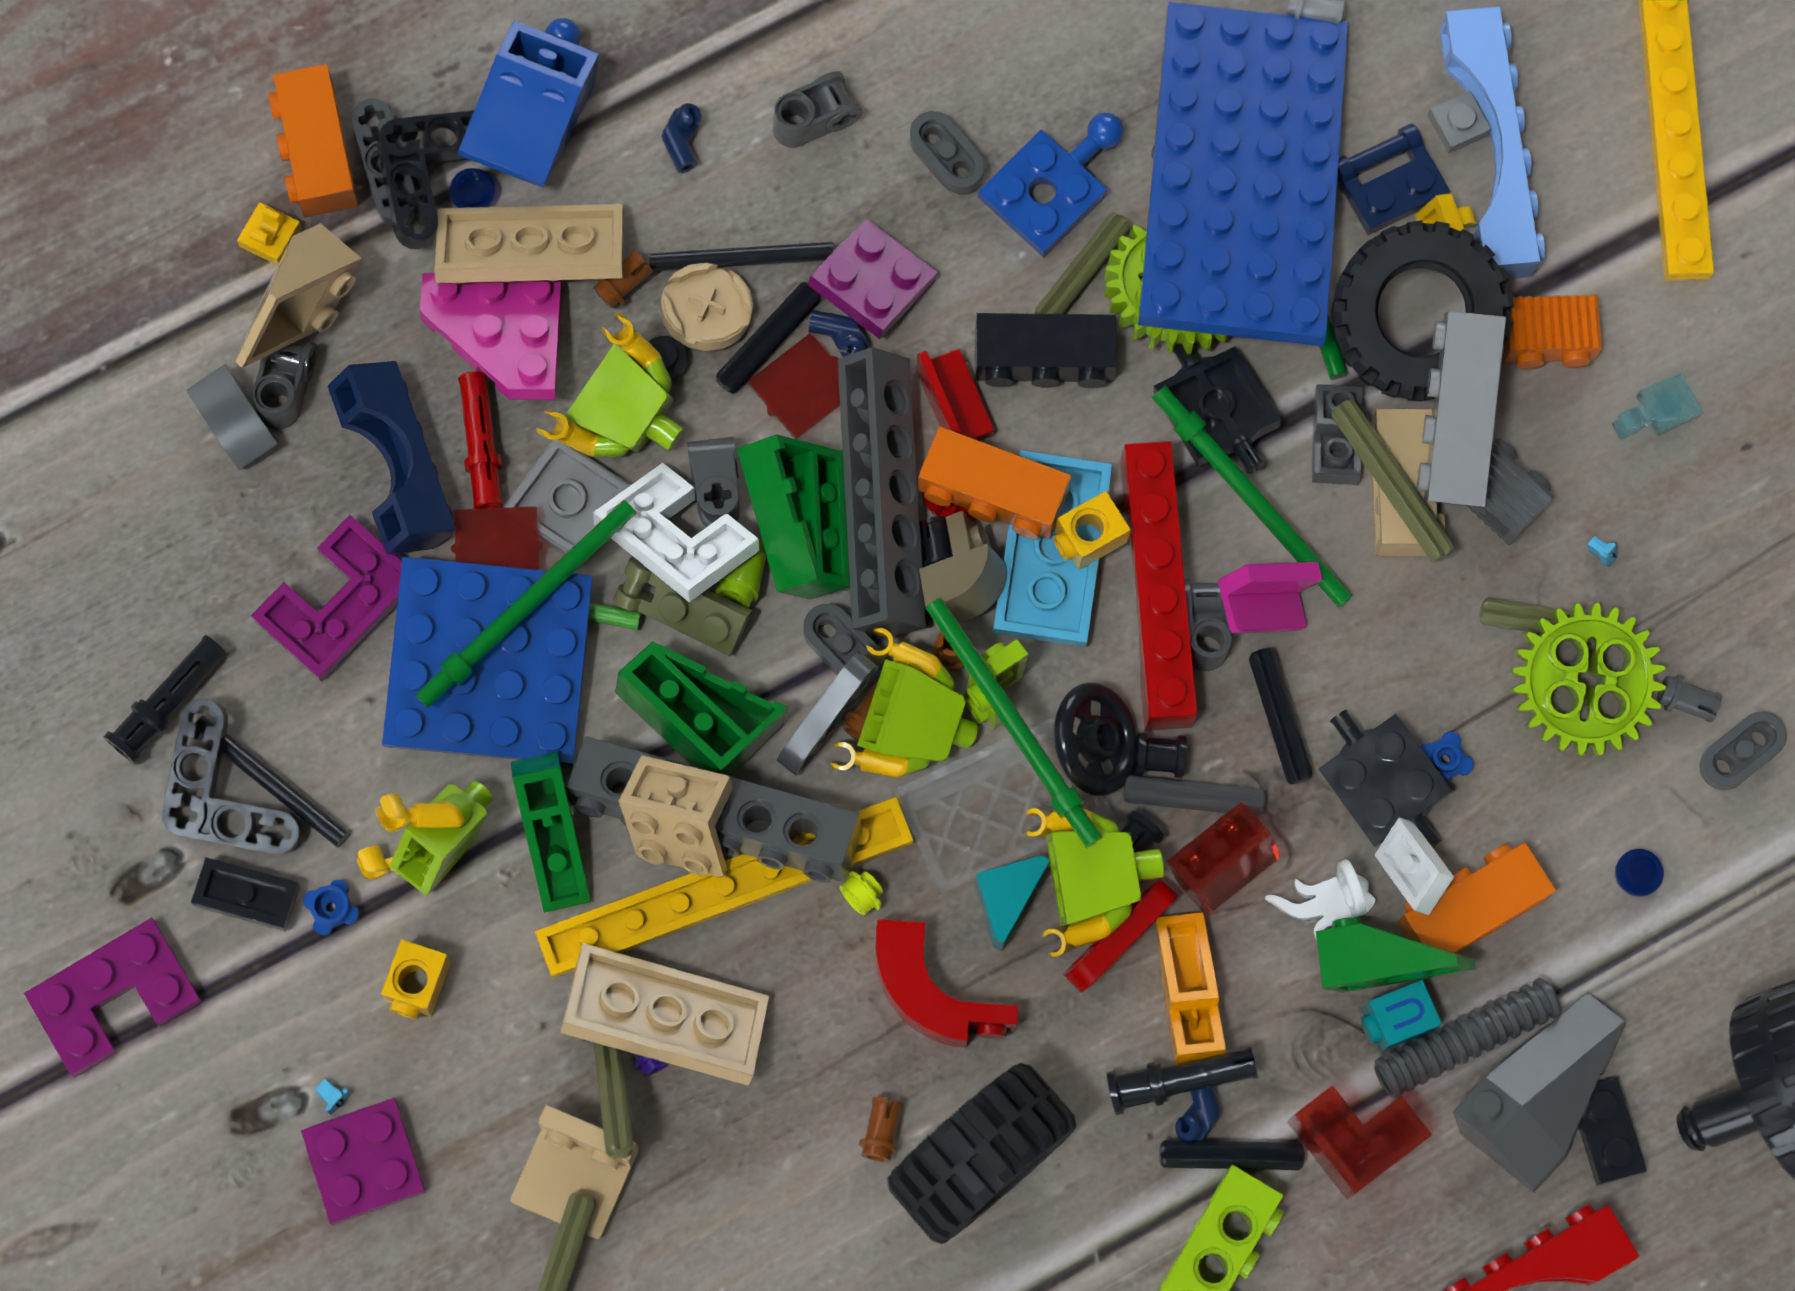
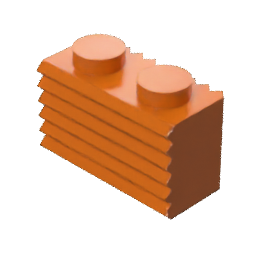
[1502,294,1602,369]

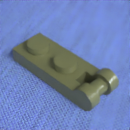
[613,556,752,656]

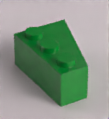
[737,434,850,599]
[615,641,788,776]

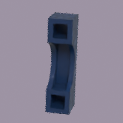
[327,361,456,555]

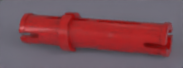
[458,371,503,513]

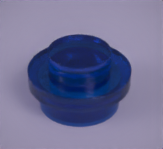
[449,168,496,208]
[1615,849,1664,897]

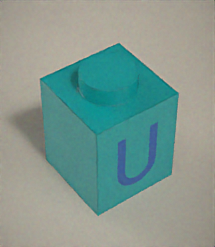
[1360,980,1442,1053]

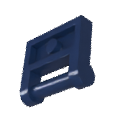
[1337,123,1450,235]

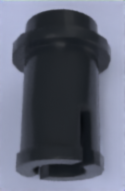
[919,516,953,567]

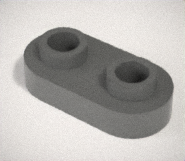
[910,111,984,194]
[803,604,883,687]
[1699,712,1787,790]

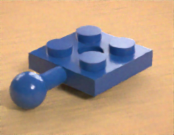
[978,112,1124,258]

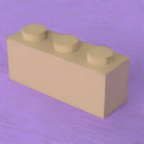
[1370,409,1445,557]

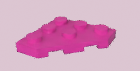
[420,273,562,400]

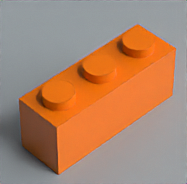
[268,64,359,218]
[918,426,1071,539]
[1397,842,1556,954]

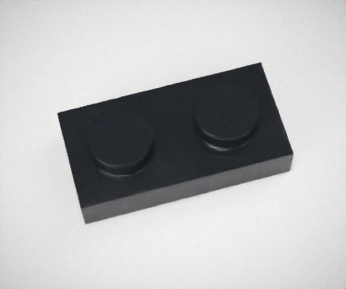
[191,857,300,932]
[1578,1077,1647,1186]

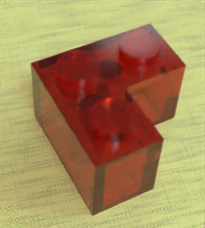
[1287,1085,1432,1200]

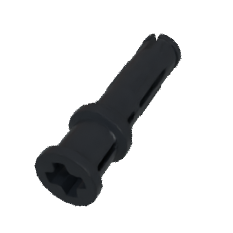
[103,635,228,765]
[1107,1047,1258,1115]

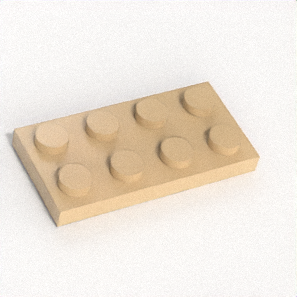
[434,204,624,283]
[560,943,769,1086]

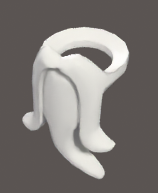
[1265,859,1376,940]

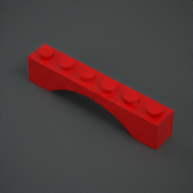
[1120,441,1197,731]
[1442,1204,1640,1291]

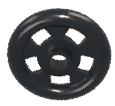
[1054,682,1137,796]

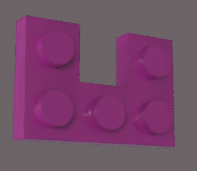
[251,515,402,682]
[24,917,202,1078]

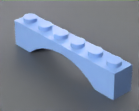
[1439,6,1545,279]

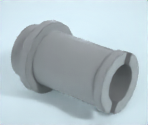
[1285,0,1345,25]

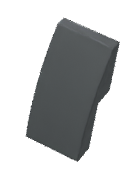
[186,363,279,470]
[1312,384,1363,485]

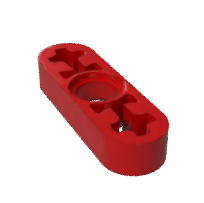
[1063,878,1177,993]

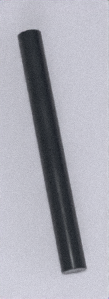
[649,242,833,271]
[195,715,349,848]

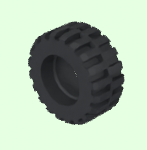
[1331,220,1514,402]
[887,1063,1076,1244]

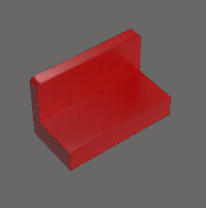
[916,348,994,441]

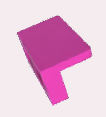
[1218,562,1323,634]

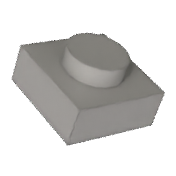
[1427,91,1491,154]

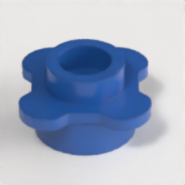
[1420,732,1473,783]
[303,880,359,935]

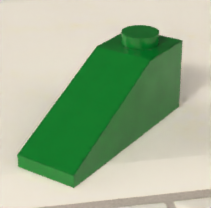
[511,752,591,913]
[1316,917,1476,993]

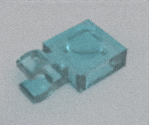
[1612,372,1702,440]

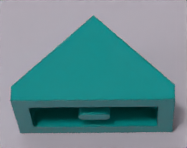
[974,855,1050,951]

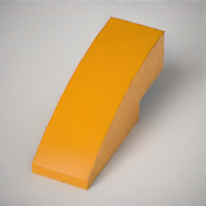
[1155,912,1226,1065]

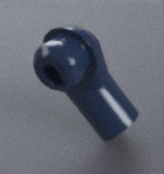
[662,103,702,173]
[808,310,868,357]
[1175,1086,1220,1141]

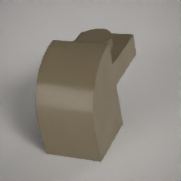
[919,510,1007,624]

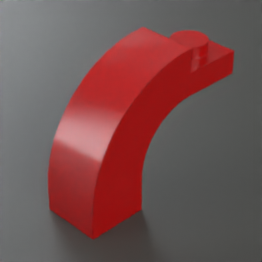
[875,919,1018,1048]

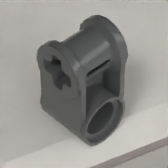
[773,71,863,148]
[253,342,317,429]
[687,436,740,527]
[1184,579,1232,671]

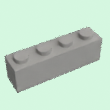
[1417,311,1506,507]

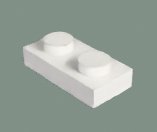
[1374,818,1454,915]

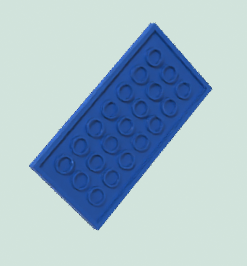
[1138,2,1348,346]

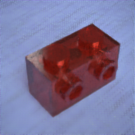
[1167,801,1281,917]

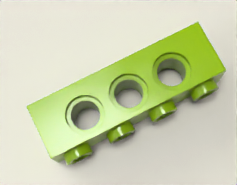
[1158,1165,1285,1291]

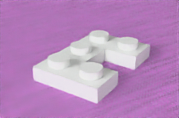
[593,463,759,602]

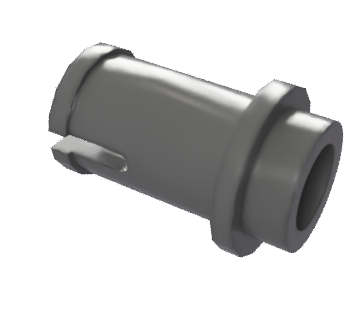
[1657,675,1722,723]

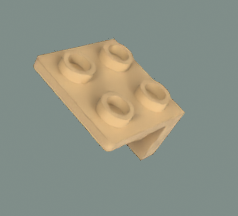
[619,755,733,877]
[511,1105,639,1240]

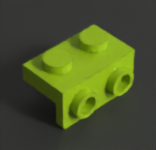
[965,639,1028,730]

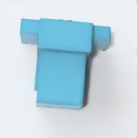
[1587,536,1617,567]
[315,1079,351,1115]

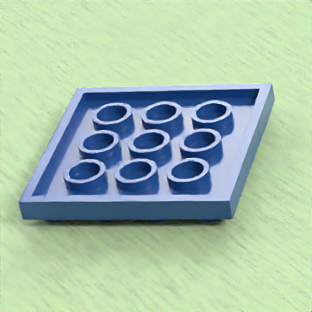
[382,557,593,765]

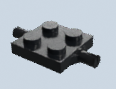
[1154,343,1281,474]
[1318,709,1452,847]

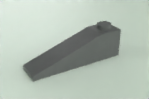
[1453,993,1626,1193]

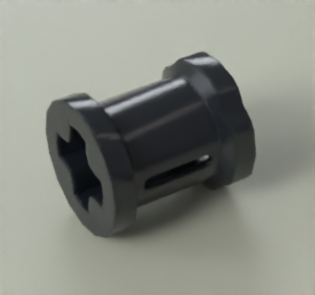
[1134,732,1187,778]
[1120,810,1165,852]

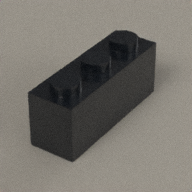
[975,313,1117,388]

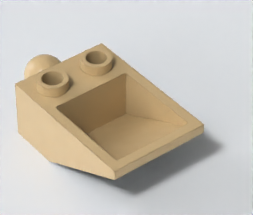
[235,223,361,368]

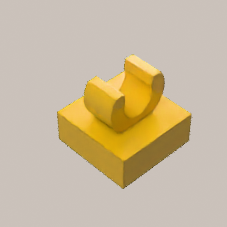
[1415,193,1477,231]
[237,202,302,265]

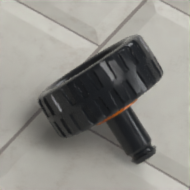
[1676,979,1795,1180]

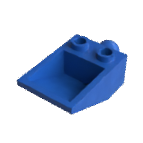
[458,18,599,188]

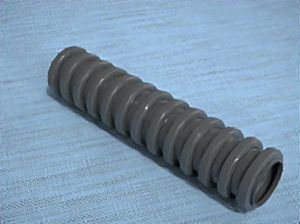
[1374,978,1561,1099]

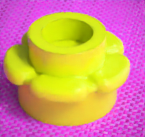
[839,871,883,916]

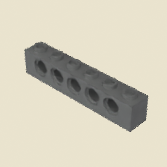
[838,347,926,637]
[566,736,862,883]

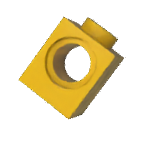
[1053,491,1131,570]
[381,939,452,1020]

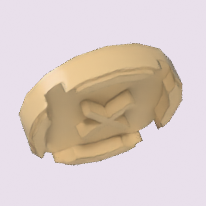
[660,263,753,351]

